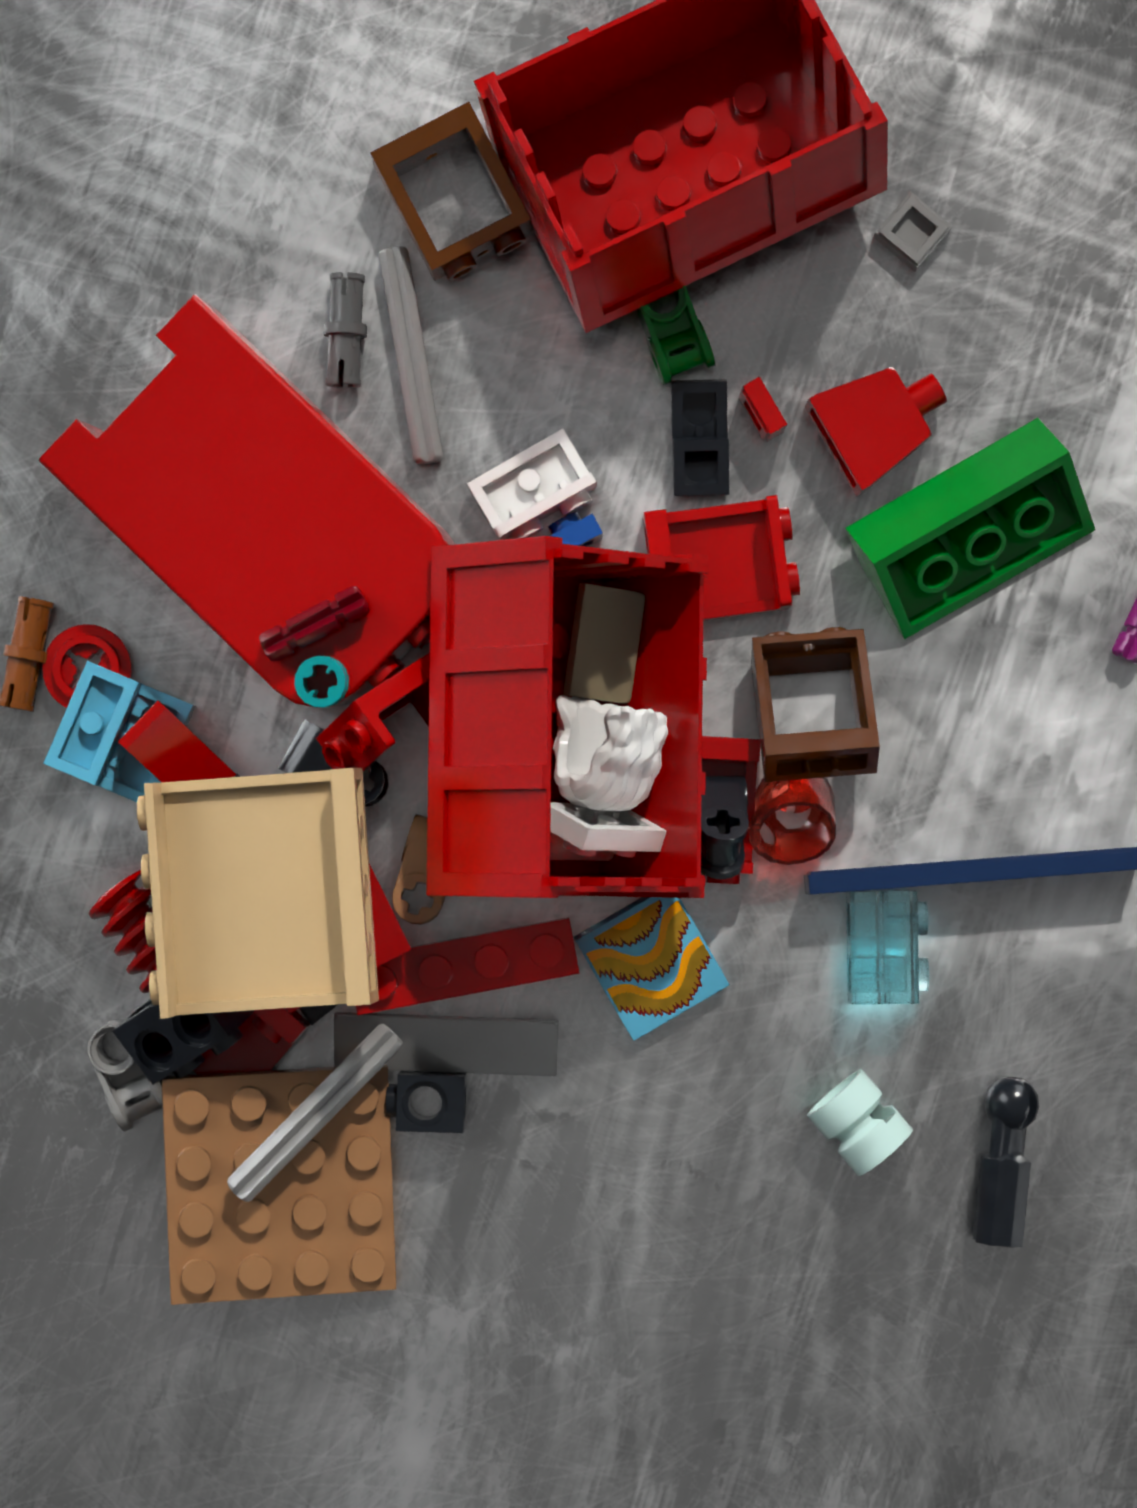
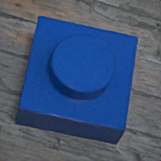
[548,512,603,547]

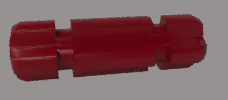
[259,586,370,661]

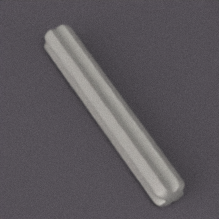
[379,246,443,464]
[227,1024,403,1203]

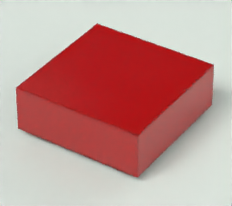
[739,376,787,442]

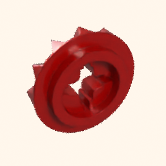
[42,624,132,708]

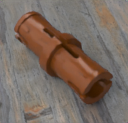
[0,596,54,712]

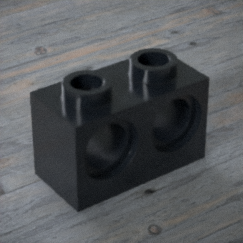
[112,999,255,1085]

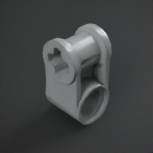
[87,1019,163,1132]

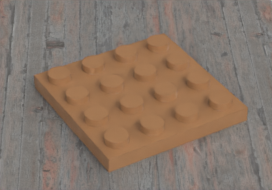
[161,1064,396,1305]

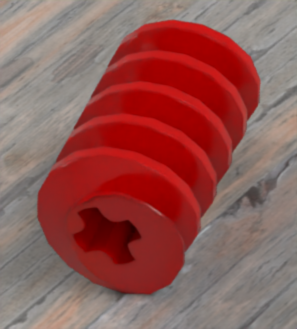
[89,870,157,993]

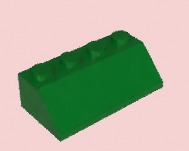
[845,418,1096,639]

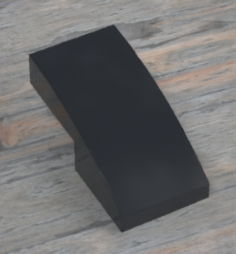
[671,379,729,496]

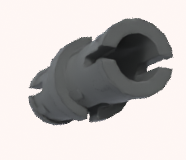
[323,272,367,388]

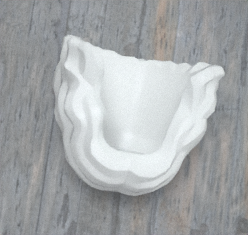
[553,695,668,812]

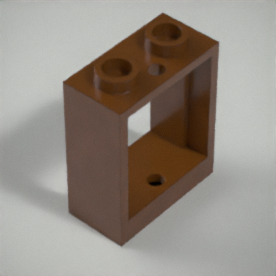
[370,102,532,281]
[751,627,880,782]

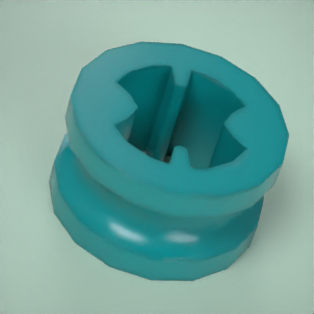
[294,656,350,708]

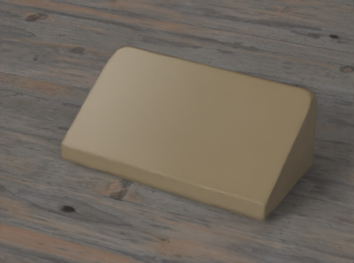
[563,583,646,704]

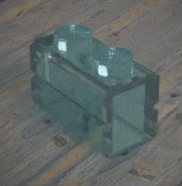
[846,890,929,1005]

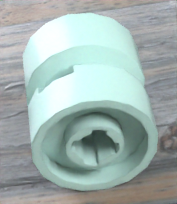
[807,1069,913,1176]

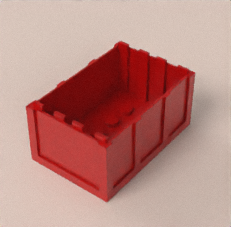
[473,0,888,333]
[426,536,709,898]

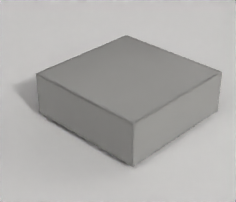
[873,191,953,272]

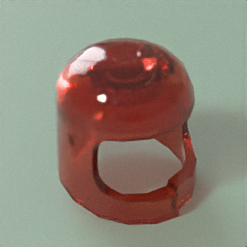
[748,777,836,865]

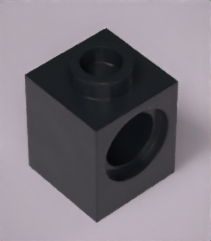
[386,1071,467,1133]

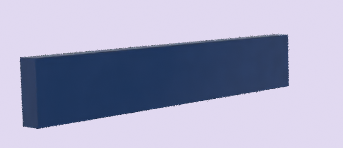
[804,847,1137,895]

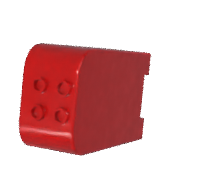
[38,294,455,708]

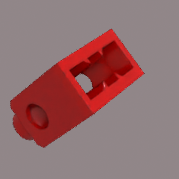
[805,367,947,497]

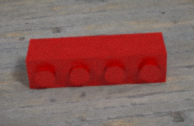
[356,917,580,1015]

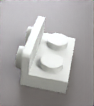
[550,802,667,861]

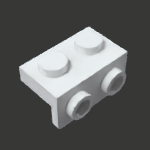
[467,428,597,540]

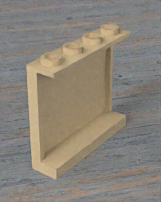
[137,768,379,1019]

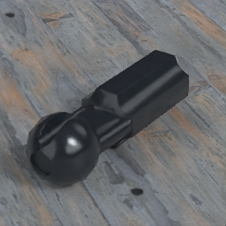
[973,1077,1040,1248]

